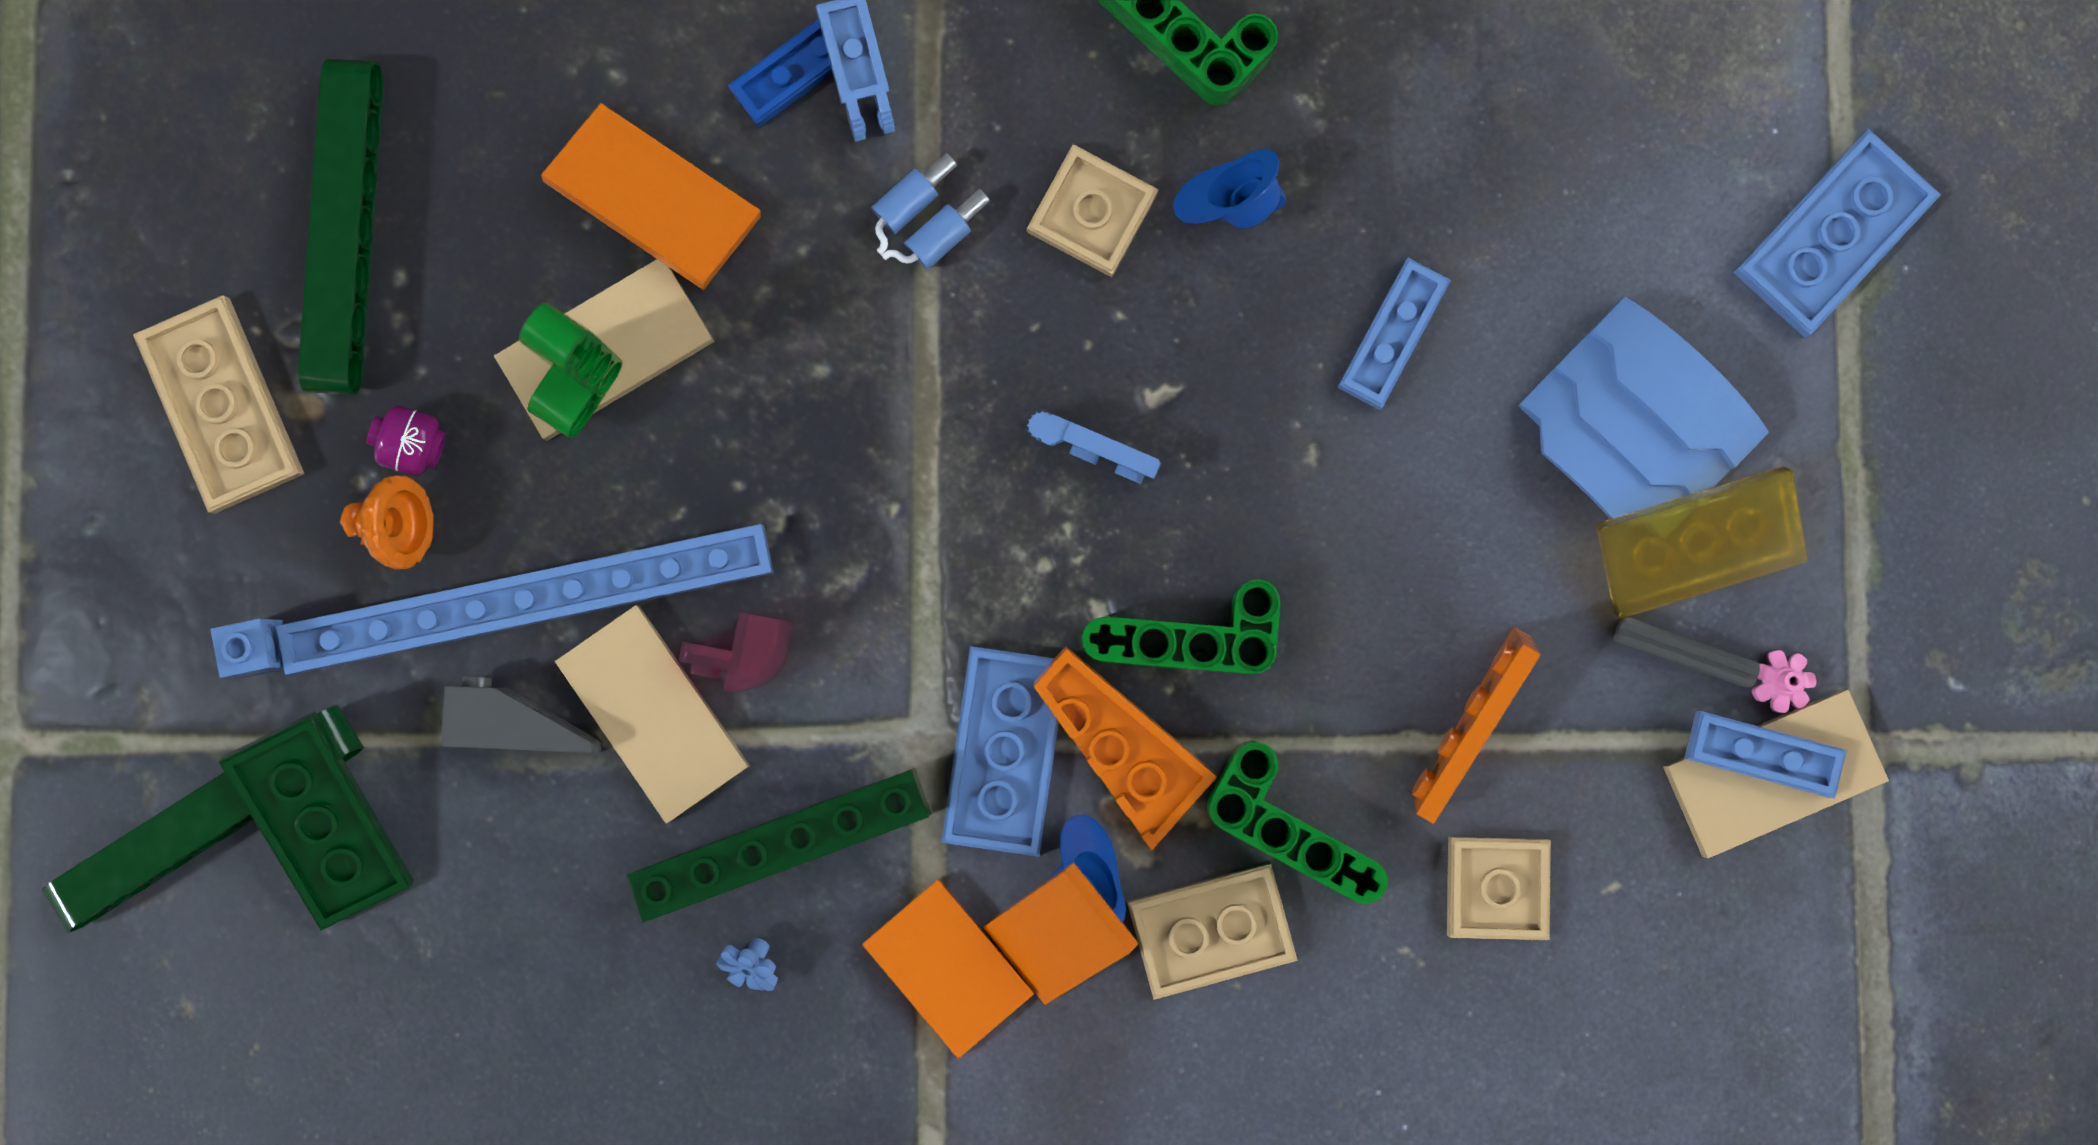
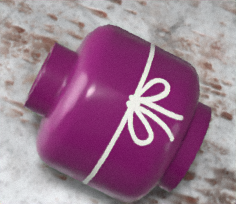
[366,405,446,476]

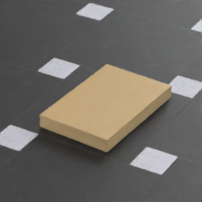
[1127,863,1298,1000]

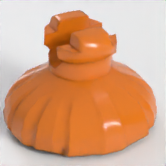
[340,476,434,570]

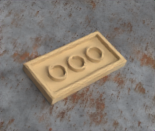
[494,259,715,441]
[133,295,305,514]
[555,605,750,824]
[1663,690,1889,858]

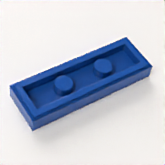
[728,19,833,128]

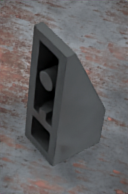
[441,677,603,753]

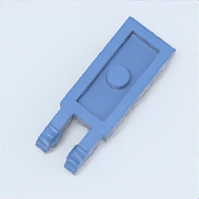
[815,0,895,142]
[1027,411,1161,484]

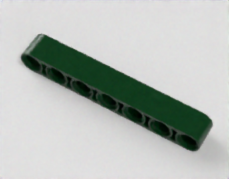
[298,59,384,395]
[42,705,365,933]

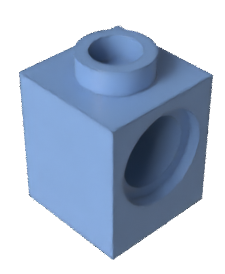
[210,618,284,678]

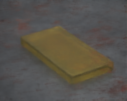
[1596,466,1808,619]

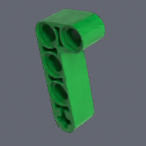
[1098,0,1278,106]
[519,302,623,438]
[1081,579,1280,674]
[1206,741,1388,904]

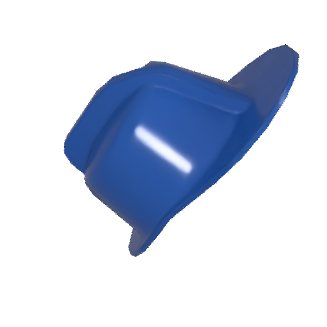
[1173,149,1286,229]
[1050,814,1126,922]

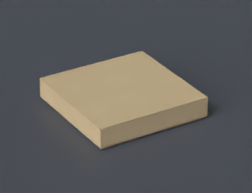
[1027,144,1159,277]
[1447,837,1551,940]

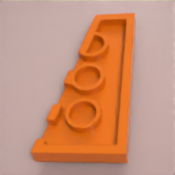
[1411,626,1541,824]
[1033,646,1217,851]

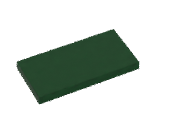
[218,712,414,931]

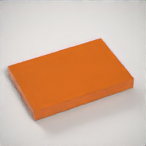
[983,862,1139,1005]
[862,878,1034,1059]

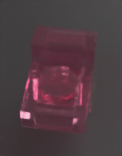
[678,612,795,692]

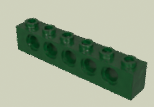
[626,768,932,923]

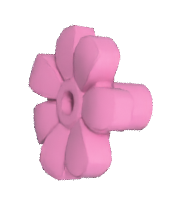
[1752,650,1817,713]

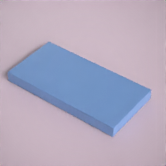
[1733,129,1941,338]
[941,646,1059,857]

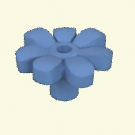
[716,938,778,991]

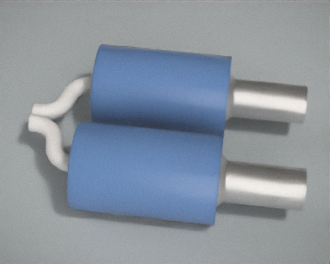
[871,153,990,270]

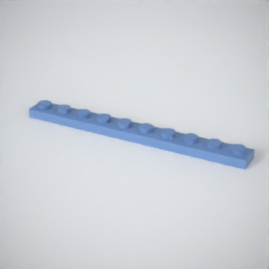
[276,524,774,675]

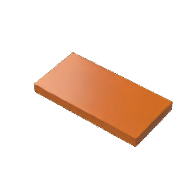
[541,103,761,290]

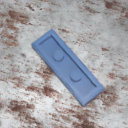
[1337,257,1451,410]
[1684,711,1847,799]

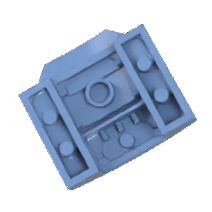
[1517,296,1769,540]

